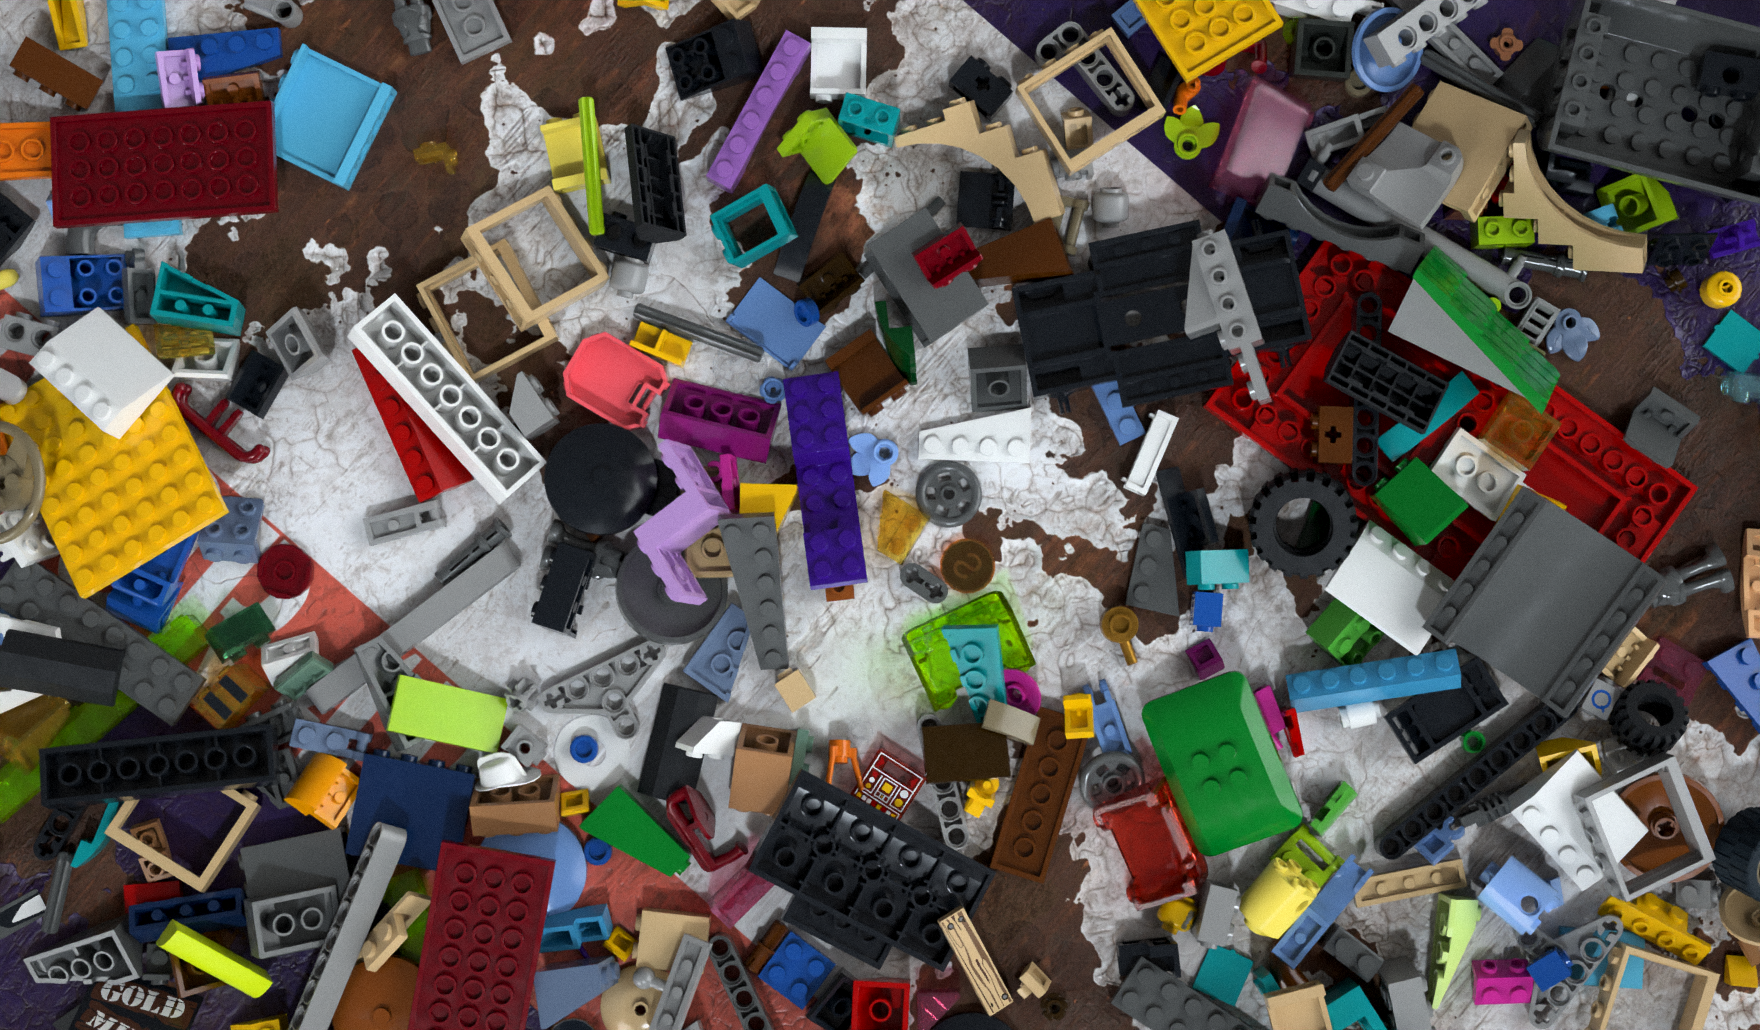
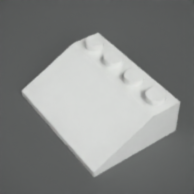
[29,307,175,439]
[1324,520,1455,656]
[1508,749,1649,891]

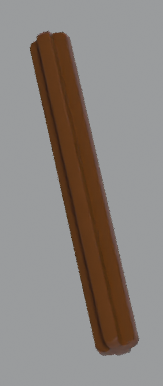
[1323,83,1424,192]

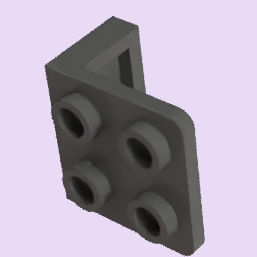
[1623,386,1700,469]

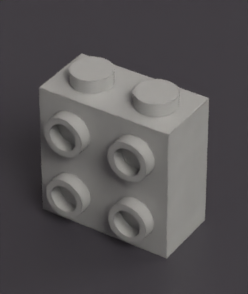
[1190,878,1241,949]

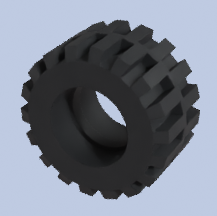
[1609,679,1690,757]

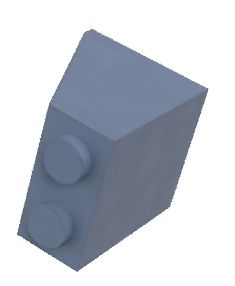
[534,955,620,1029]

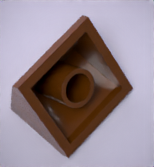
[169,930,228,998]

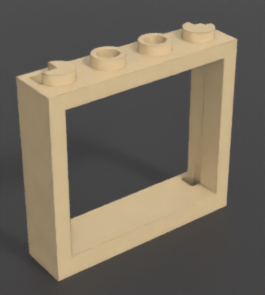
[1015,27,1166,176]
[460,185,610,332]
[416,238,560,384]
[104,789,262,893]
[1584,941,1720,1030]

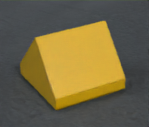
[560,789,592,817]
[603,926,638,962]

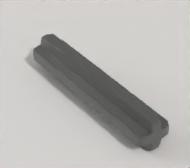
[41,851,75,934]

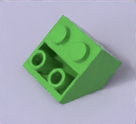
[1305,598,1385,666]

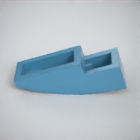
[539,903,613,953]

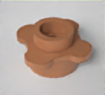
[1489,28,1523,61]

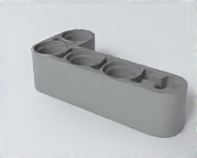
[1035,21,1135,117]

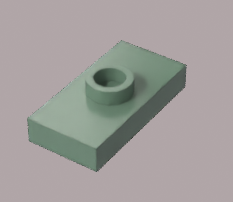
[273,651,334,701]

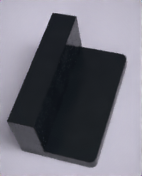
[1136,56,1182,111]

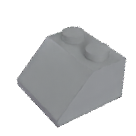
[266,306,331,381]

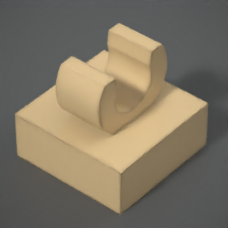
[1017,961,1052,999]

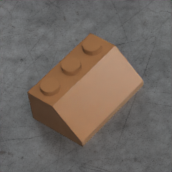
[469,774,561,838]

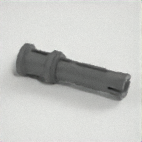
[1500,247,1588,282]
[435,517,512,586]

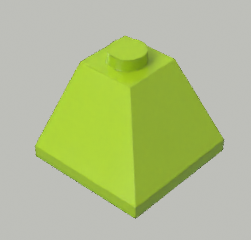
[1596,174,1678,233]

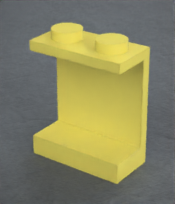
[540,113,611,195]

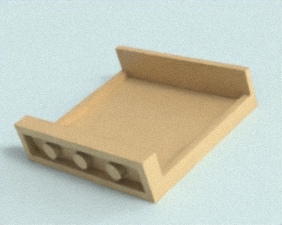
[1411,81,1533,223]

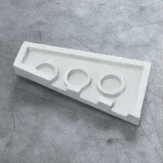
[918,408,1031,464]

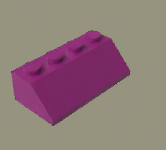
[658,378,782,464]

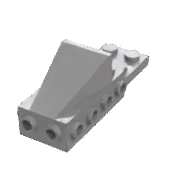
[1184,229,1272,405]

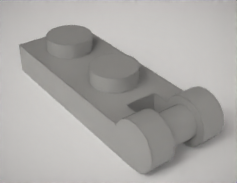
[363,499,447,546]

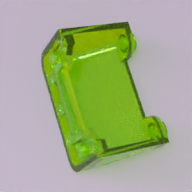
[901,591,1036,712]

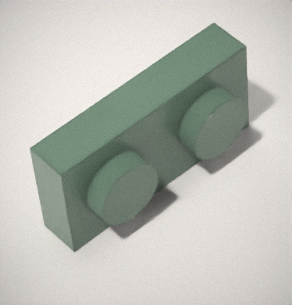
[789,728,814,785]

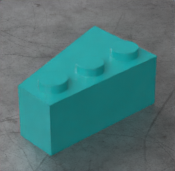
[150,261,246,336]

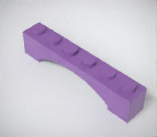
[706,30,811,194]

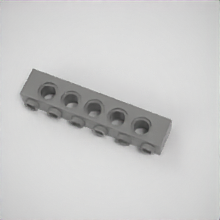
[1363,0,1488,68]

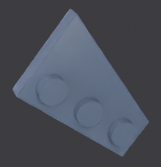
[682,602,750,703]

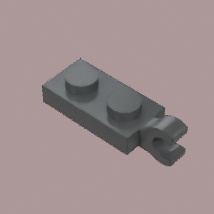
[122,248,156,325]

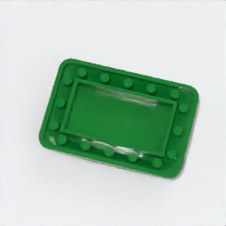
[1141,670,1303,857]

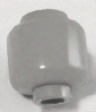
[1093,187,1129,228]
[609,256,649,299]

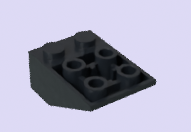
[665,18,764,101]

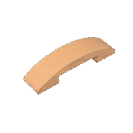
[1740,528,1760,639]

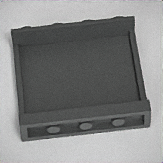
[238,825,354,959]

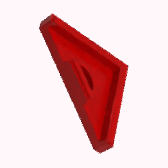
[1279,706,1305,758]

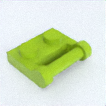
[1268,822,1345,888]

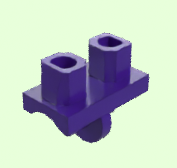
[1705,219,1760,260]

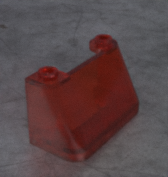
[1092,776,1208,911]

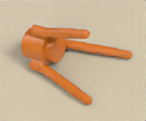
[825,739,864,791]

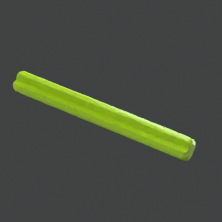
[578,97,605,235]

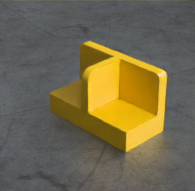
[629,321,693,369]

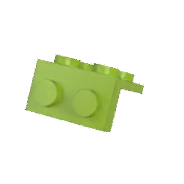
[777,108,857,184]

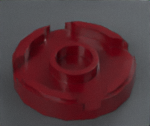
[257,544,314,599]

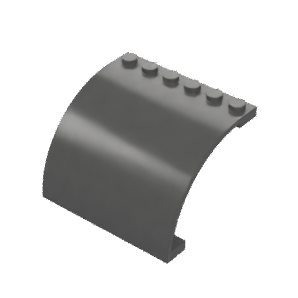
[1422,486,1669,718]

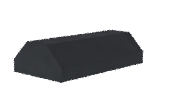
[624,123,687,244]
[1323,330,1450,434]
[0,629,125,707]
[637,683,718,805]

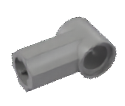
[244,0,303,28]

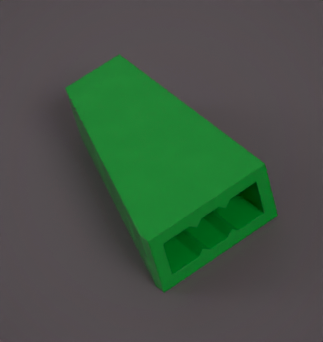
[579,784,692,877]

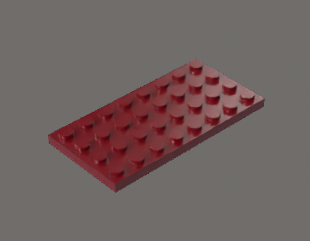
[50,100,279,229]
[408,839,556,1030]

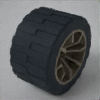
[1712,807,1760,902]

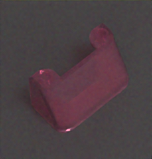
[1208,76,1315,205]

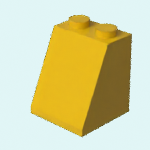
[739,483,799,536]

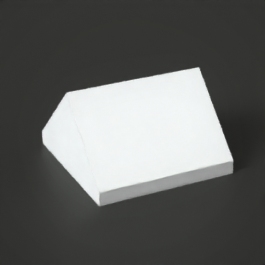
[171,337,240,382]

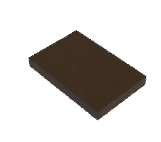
[920,723,1011,785]

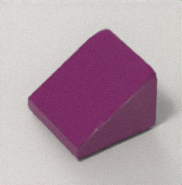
[1185,638,1225,680]

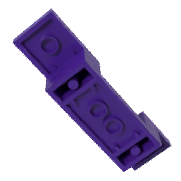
[783,371,868,590]

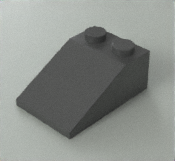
[243,885,339,959]

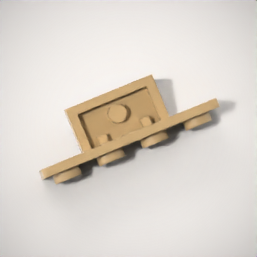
[354,891,431,972]

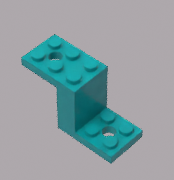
[1253,965,1387,1030]

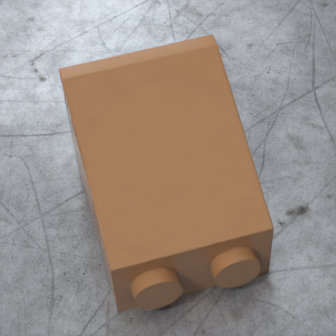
[728,723,798,817]

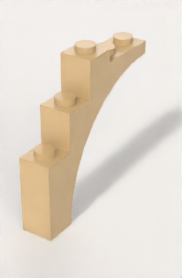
[894,97,1065,223]
[1499,129,1647,273]

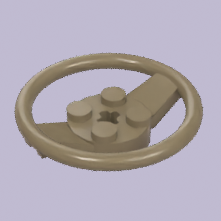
[0,421,46,544]

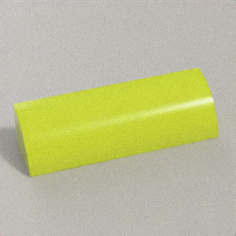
[156,919,273,998]

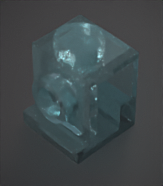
[1721,371,1760,404]

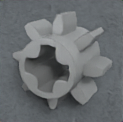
[504,677,541,712]

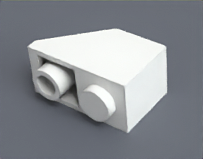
[675,716,742,760]

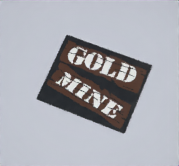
[68,978,204,1030]

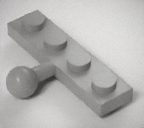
[633,933,713,1030]

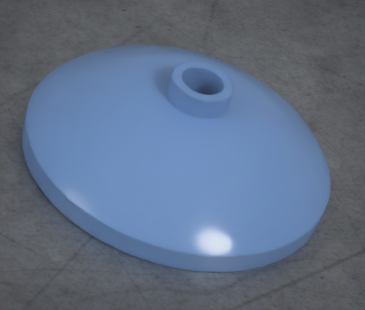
[1352,7,1423,92]

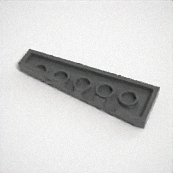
[718,512,789,670]

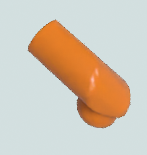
[1173,77,1201,115]

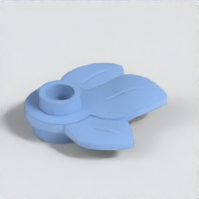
[848,433,898,487]

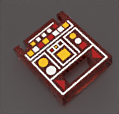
[850,746,926,821]

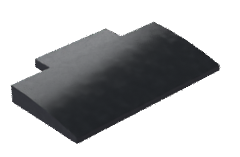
[745,769,996,972]

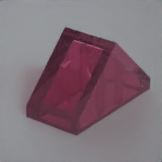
[917,988,961,1030]

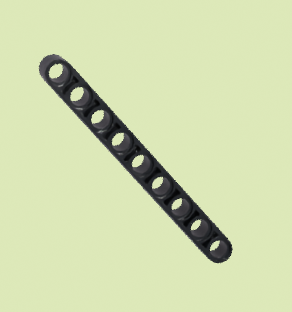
[1374,702,1579,860]

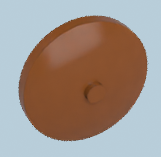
[1618,772,1725,883]
[332,955,419,1030]

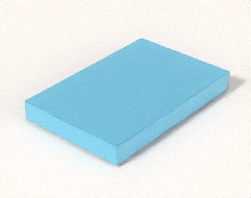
[1558,926,1645,989]

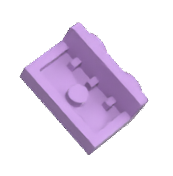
[155,48,205,108]

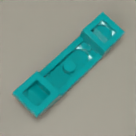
[1378,371,1480,462]
[70,801,125,868]

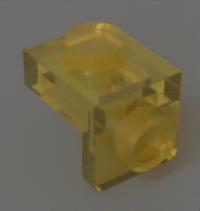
[413,141,459,175]

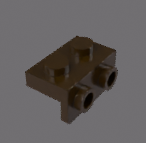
[796,250,865,315]

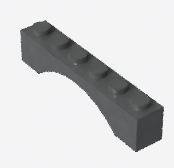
[1255,171,1425,274]

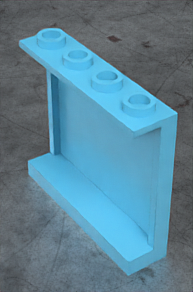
[271,43,398,191]

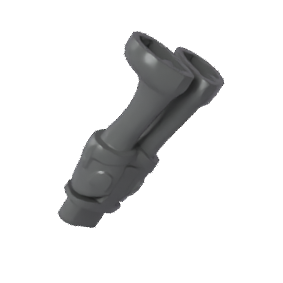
[392,0,433,56]
[539,519,629,580]
[1650,543,1735,609]

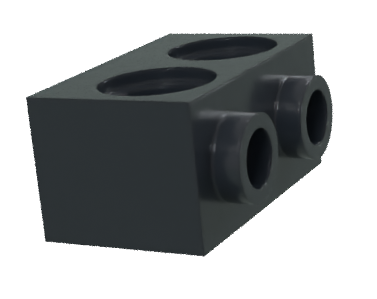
[593,211,656,265]

